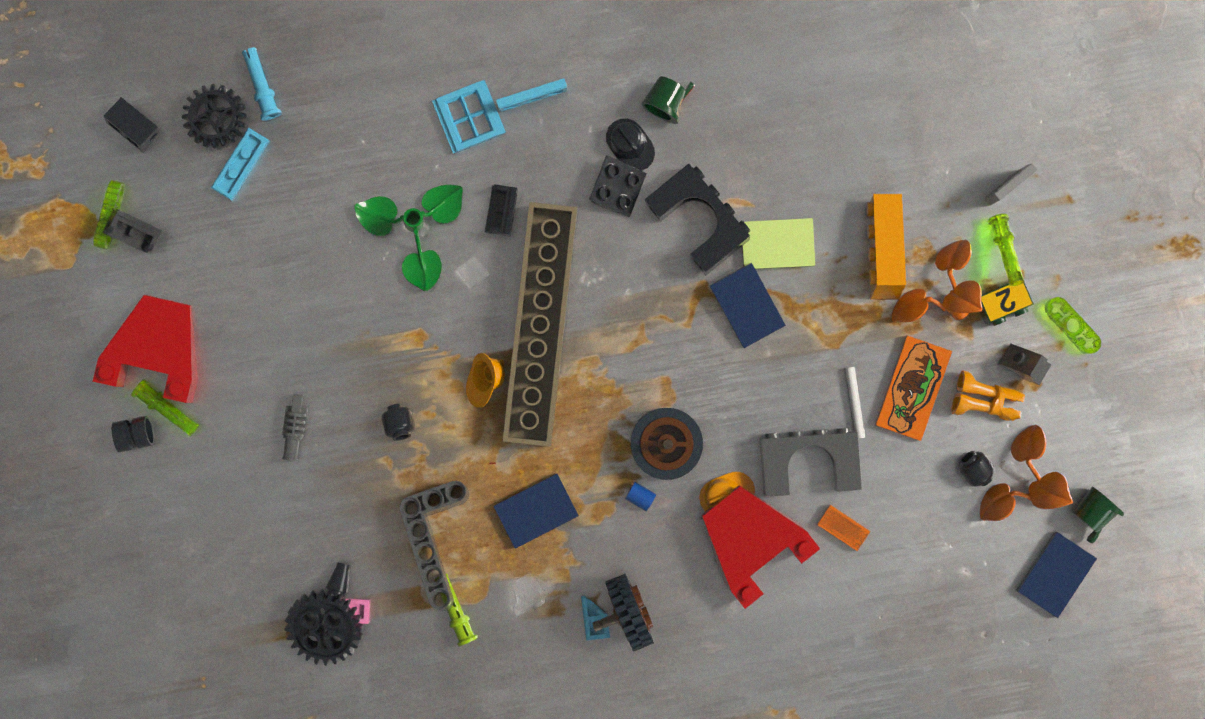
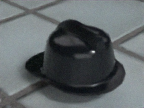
[606,118,655,171]

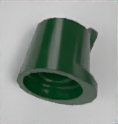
[641,76,695,124]
[1073,486,1124,544]

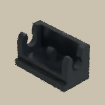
[104,97,158,153]
[485,184,518,237]
[102,209,162,253]

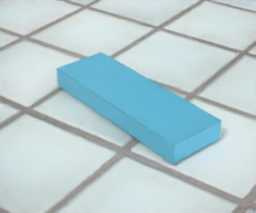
[496,78,567,112]
[211,127,270,201]

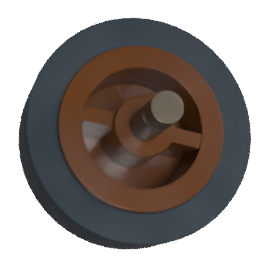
[631,408,703,480]

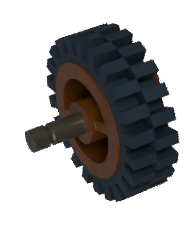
[592,574,654,652]

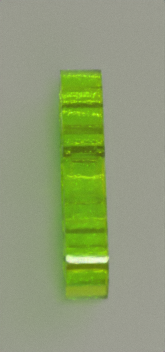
[93,180,125,250]
[1045,297,1101,354]

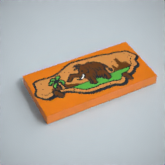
[875,335,952,441]

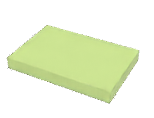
[742,218,815,269]

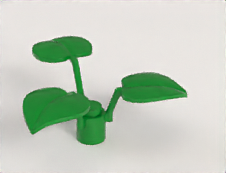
[354,185,463,291]

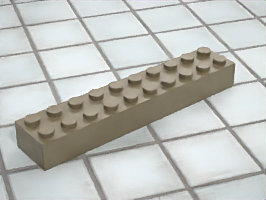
[503,202,578,447]

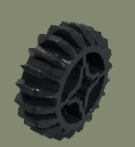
[182,84,247,149]

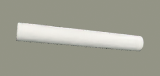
[845,367,865,439]

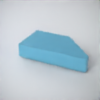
[581,595,610,641]

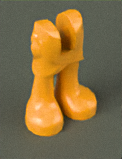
[951,370,1025,421]

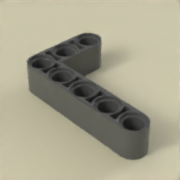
[399,481,469,611]

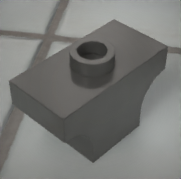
[999,343,1051,385]

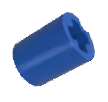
[625,482,656,512]

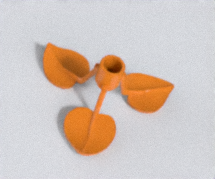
[892,239,982,322]
[980,424,1073,521]

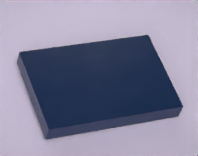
[709,263,786,348]
[494,473,579,549]
[1016,531,1097,618]

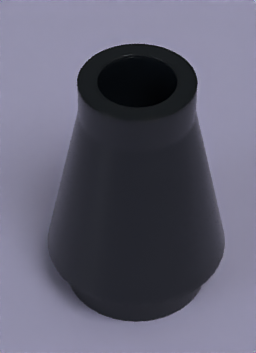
[325,562,351,599]

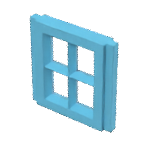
[432,80,506,154]

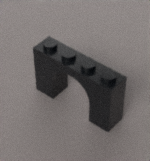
[645,164,750,276]

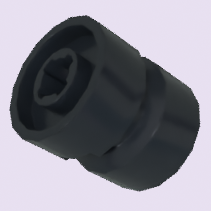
[111,416,154,452]

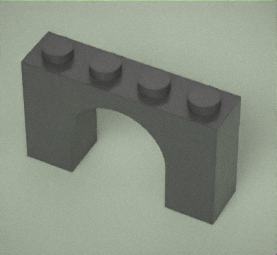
[760,428,862,497]

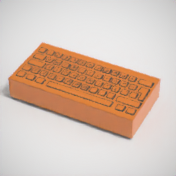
[817,505,870,551]

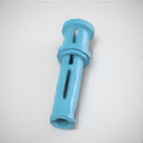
[242,47,282,121]

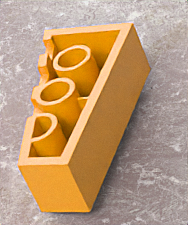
[866,194,906,300]

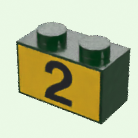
[980,278,1034,326]

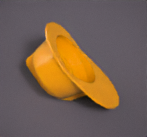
[466,353,505,408]
[699,472,755,512]

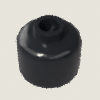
[382,404,415,441]
[959,451,995,487]

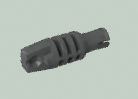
[282,394,307,461]

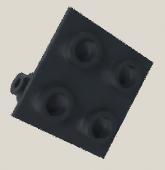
[589,155,647,217]

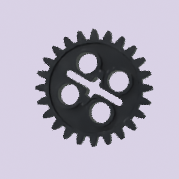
[284,589,364,666]

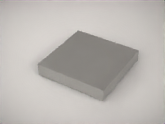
[985,164,1037,205]

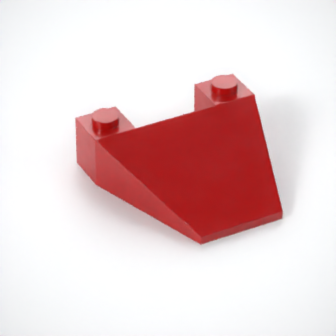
[92,295,198,403]
[701,485,820,609]

